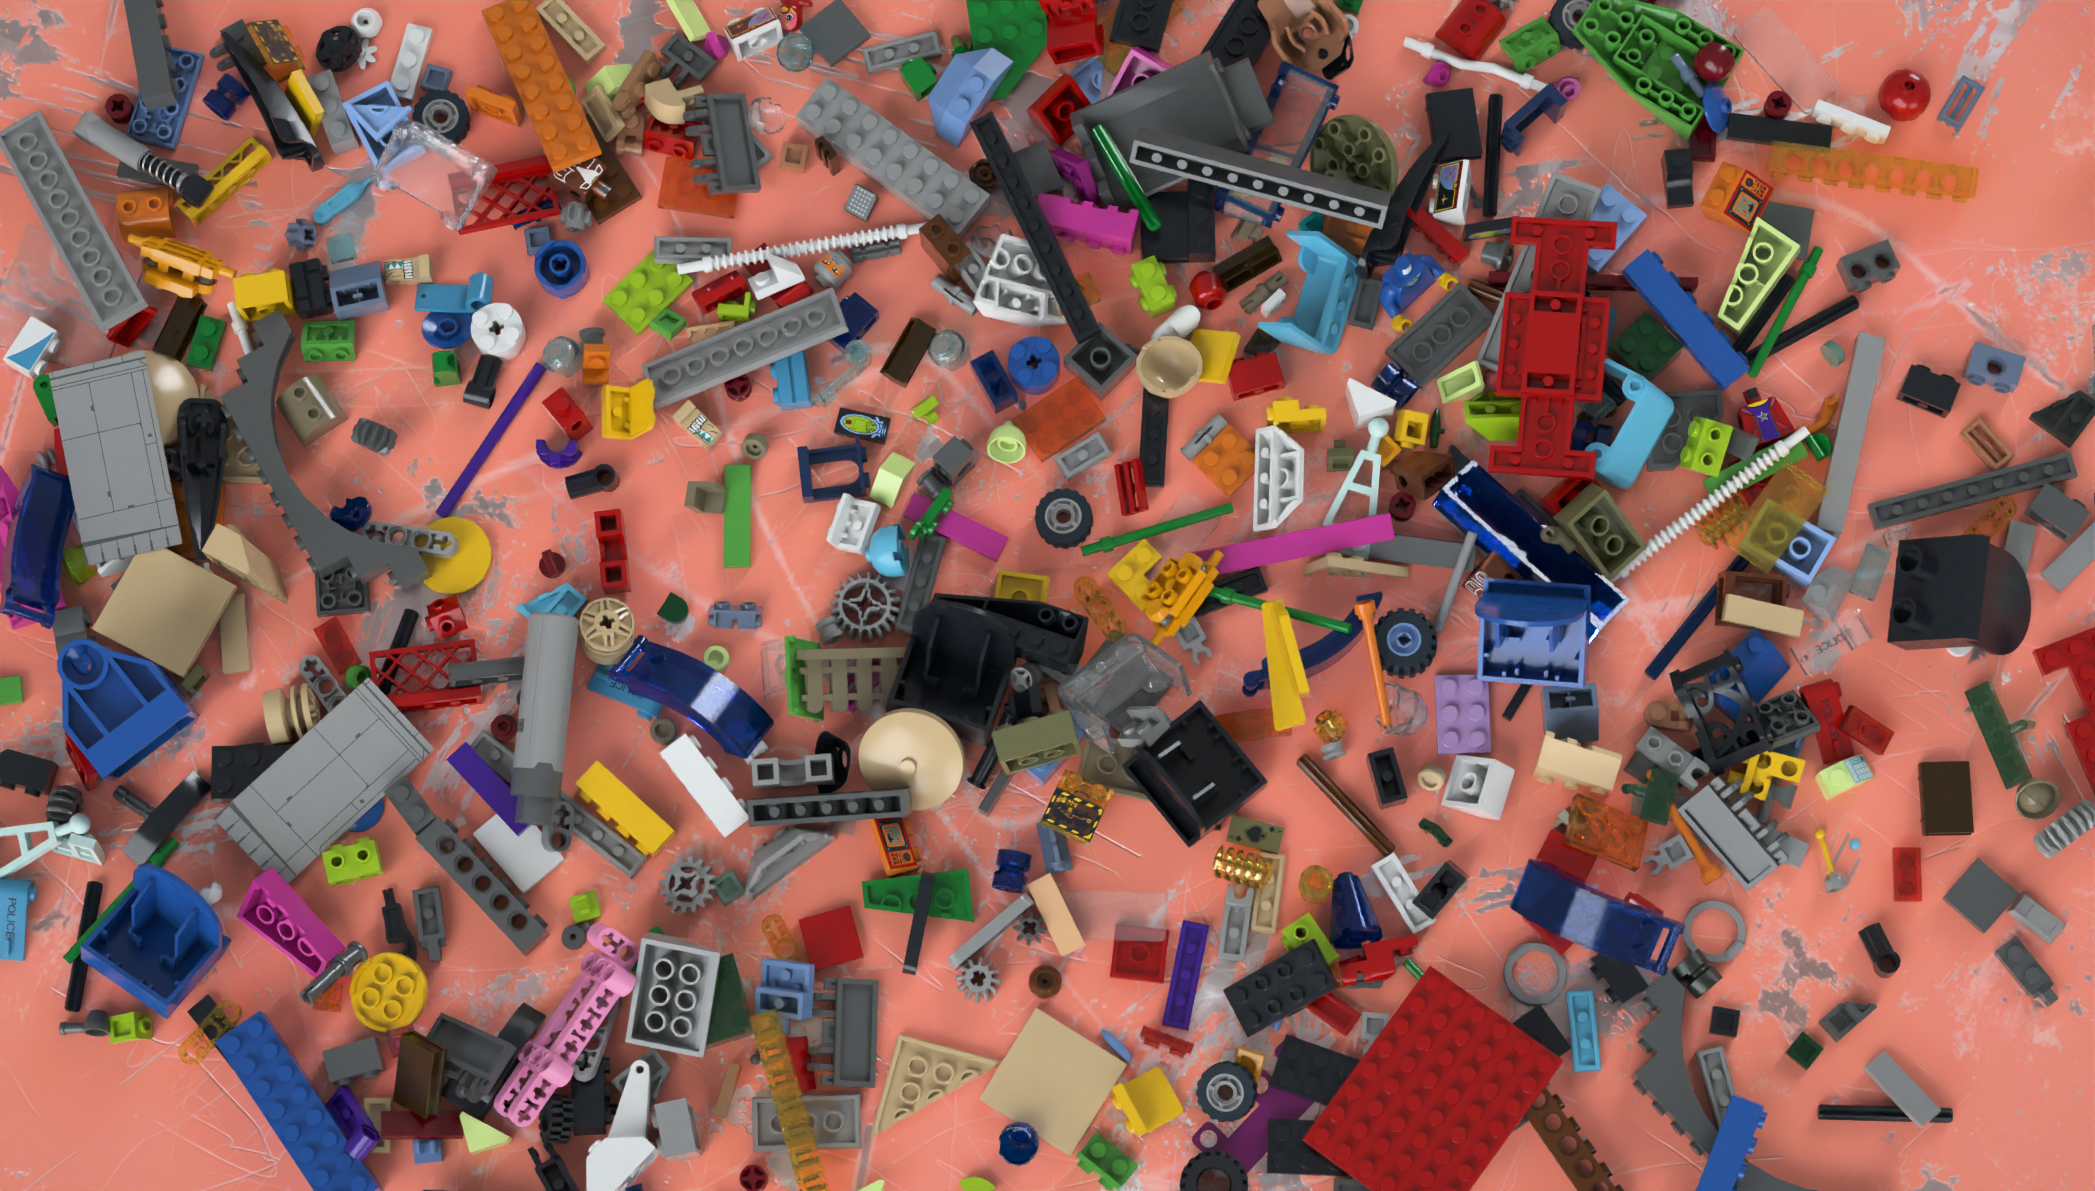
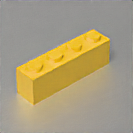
[575,760,677,858]

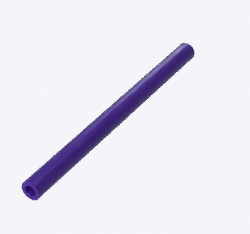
[435,362,547,518]

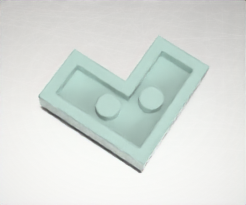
[52,833,106,865]

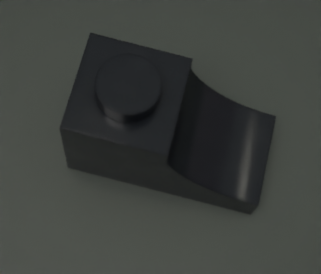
[1661,148,1694,209]
[1004,685,1043,725]
[1412,859,1470,920]

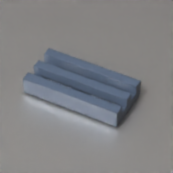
[1936,75,1985,132]

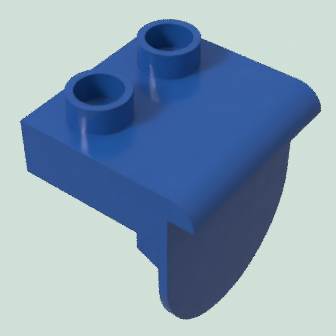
[1474,578,1591,688]
[81,863,231,1019]

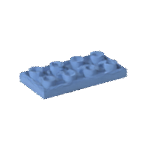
[126,47,205,151]

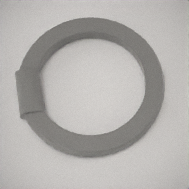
[1682,900,1746,963]
[1503,942,1567,1006]

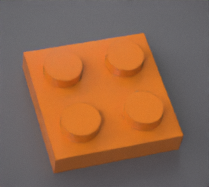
[465,84,523,127]
[1192,424,1255,498]

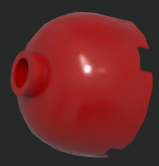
[1878,68,1931,122]

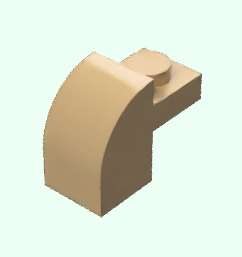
[644,78,705,124]

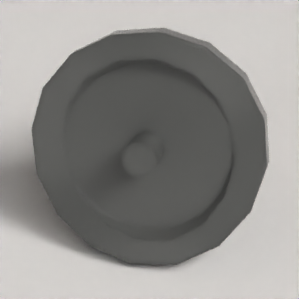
[1481,239,1514,272]

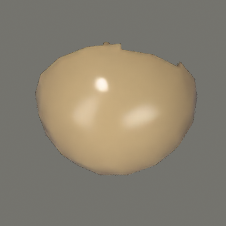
[1136,336,1203,399]

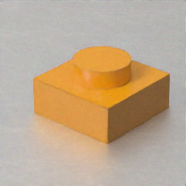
[1365,434,1402,469]
[1235,1047,1266,1082]

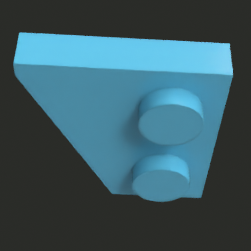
[515,583,589,620]

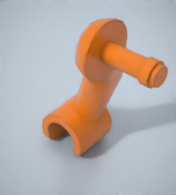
[1795,394,1841,442]

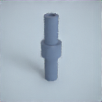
[1670,53,1705,100]

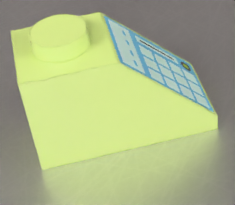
[1814,754,1874,801]

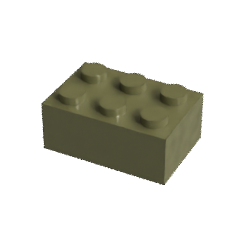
[1553,483,1647,582]
[991,709,1083,775]

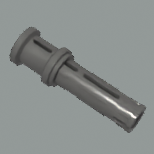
[299,941,368,1005]

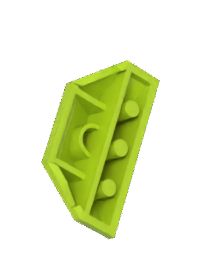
[1463,391,1521,441]

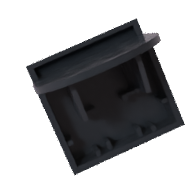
[1887,534,2031,655]
[886,601,1017,747]
[1121,700,1268,848]

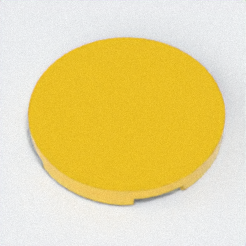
[416,517,492,595]
[349,952,428,1033]

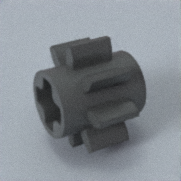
[1013,912,1047,947]

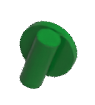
[951,35,973,58]
[1804,433,1832,462]

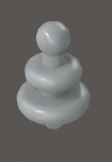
[33,449,56,471]

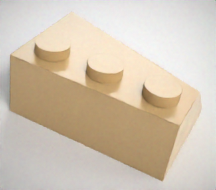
[201,523,288,604]
[1532,730,1623,797]

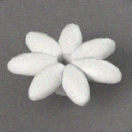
[352,38,378,70]

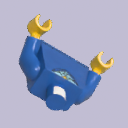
[1379,252,1458,334]

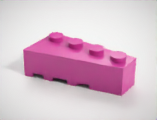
[1037,193,1139,255]
[236,867,346,978]

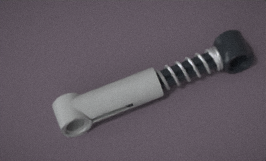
[72,110,214,209]

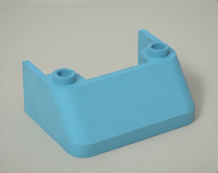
[1257,230,1359,354]
[1584,358,1674,490]

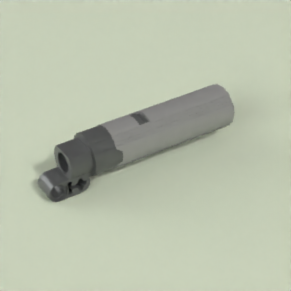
[510,612,579,853]

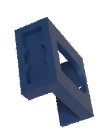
[1501,83,1568,157]
[797,439,871,504]

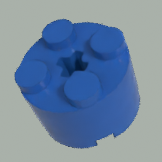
[534,240,590,299]
[1008,336,1060,395]

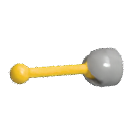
[1815,829,1848,893]

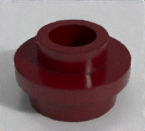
[491,714,518,741]

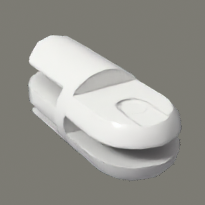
[1151,305,1200,340]

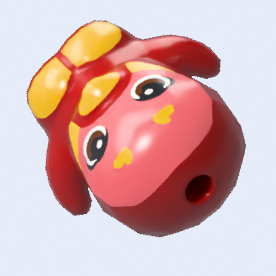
[777,0,813,32]

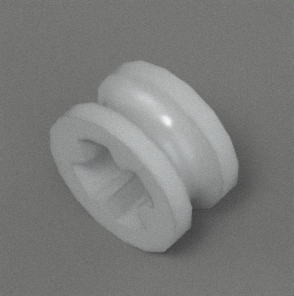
[1320,741,1346,761]

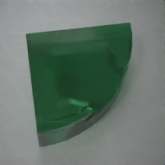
[1418,817,1453,848]

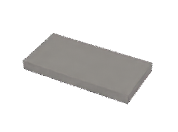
[752,1094,862,1152]

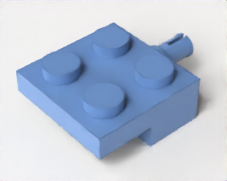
[754,957,815,1034]

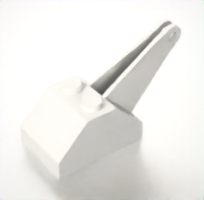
[586,1060,659,1191]

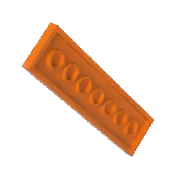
[481,0,602,173]

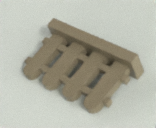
[796,647,905,713]

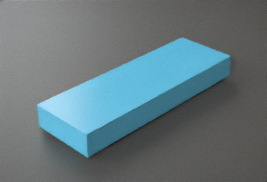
[1565,989,1601,1073]

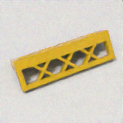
[175,136,273,227]

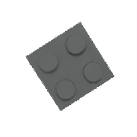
[1064,322,1137,401]

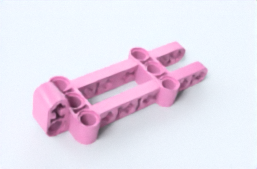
[494,923,639,1127]

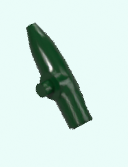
[1429,408,1445,448]

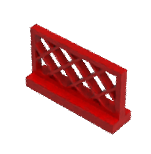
[448,155,561,235]
[369,639,483,714]

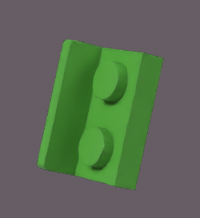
[1499,16,1562,74]
[300,320,357,362]
[1076,1132,1138,1191]

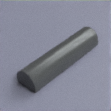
[448,656,525,688]

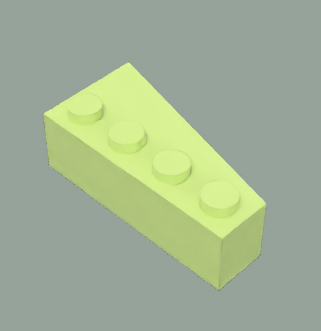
[1717,217,1800,336]

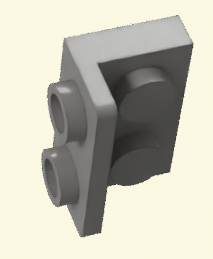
[1117,706,1170,747]

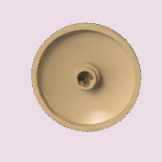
[120,350,199,448]
[858,708,965,811]

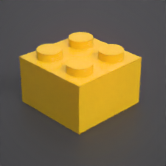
[233,268,298,323]

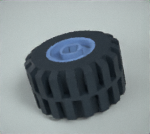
[1374,608,1437,679]

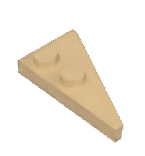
[1304,553,1409,578]

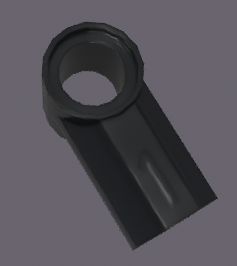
[463,355,503,410]
[565,464,620,500]
[1858,922,1901,978]

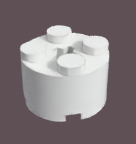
[471,303,527,361]

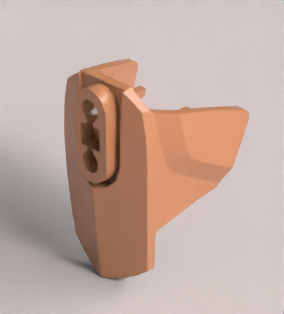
[1257,0,1349,72]

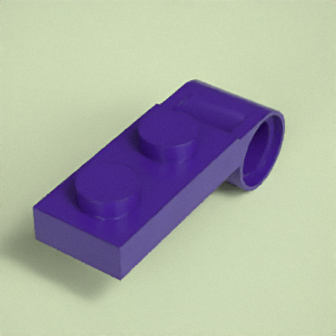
[326,1085,381,1161]

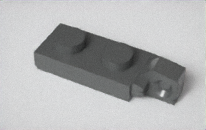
[412,886,447,963]
[1994,936,2059,1007]

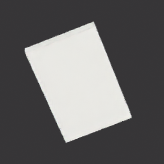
[473,814,565,895]

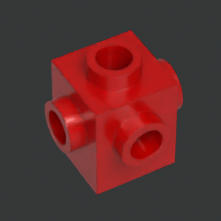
[425,595,468,639]

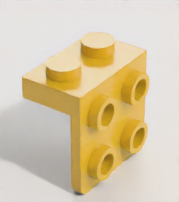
[601,379,656,441]
[1110,1067,1183,1138]

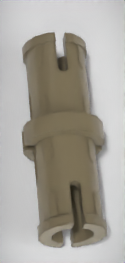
[1239,270,1289,315]

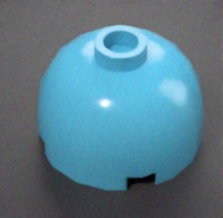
[865,524,909,577]

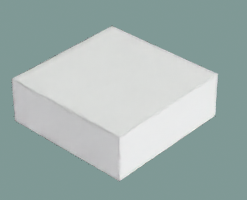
[1261,288,1286,319]

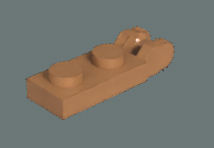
[612,49,662,120]

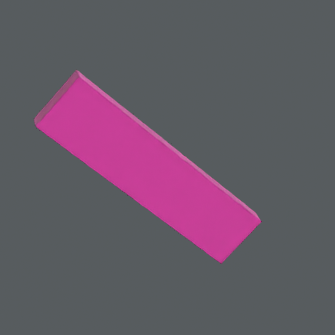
[903,492,1008,562]

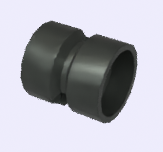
[1672,948,1723,1000]

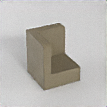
[684,481,728,514]

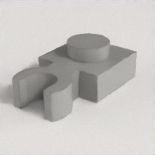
[1174,616,1212,667]
[1643,834,1695,876]
[1360,1012,1389,1056]

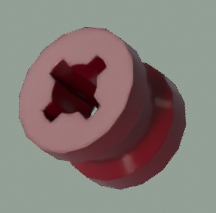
[1763,91,1792,119]
[105,94,134,124]
[724,374,752,402]
[1389,492,1416,522]
[739,1165,768,1191]

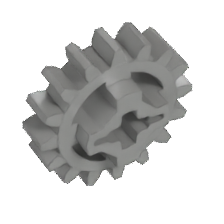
[659,856,718,915]

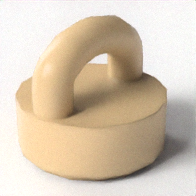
[1418,764,1446,791]

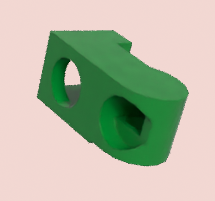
[431,351,462,387]
[33,374,59,427]

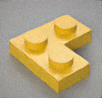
[1106,538,1162,613]

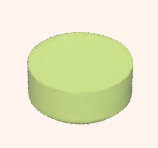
[703,645,730,673]

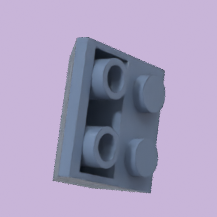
[329,261,391,321]
[1540,683,1599,743]

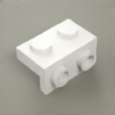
[826,493,881,555]

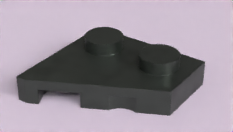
[2028,390,2095,448]

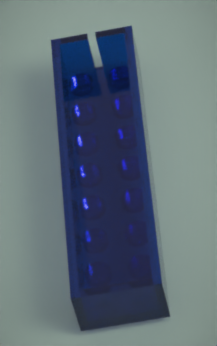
[1431,460,1630,645]

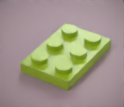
[602,250,694,336]

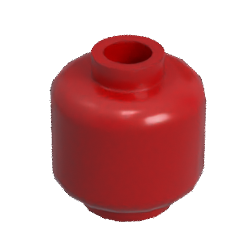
[1189,271,1227,311]

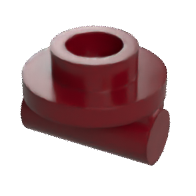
[539,549,566,579]

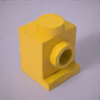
[1393,409,1430,450]

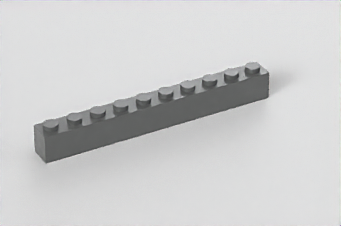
[1129,126,1392,229]

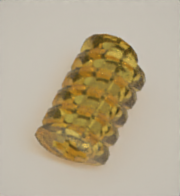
[1693,495,1752,551]
[1213,845,1274,890]
[1297,865,1334,905]

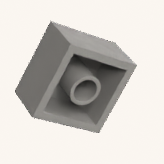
[651,1098,702,1163]

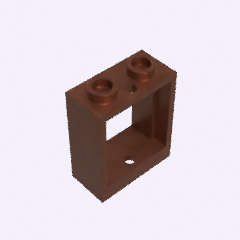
[1715,571,1790,630]

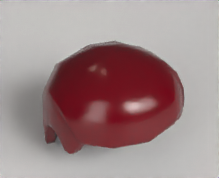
[1693,42,1735,82]

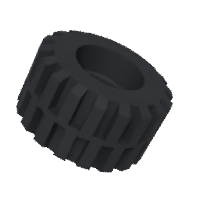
[1180,1150,1248,1191]

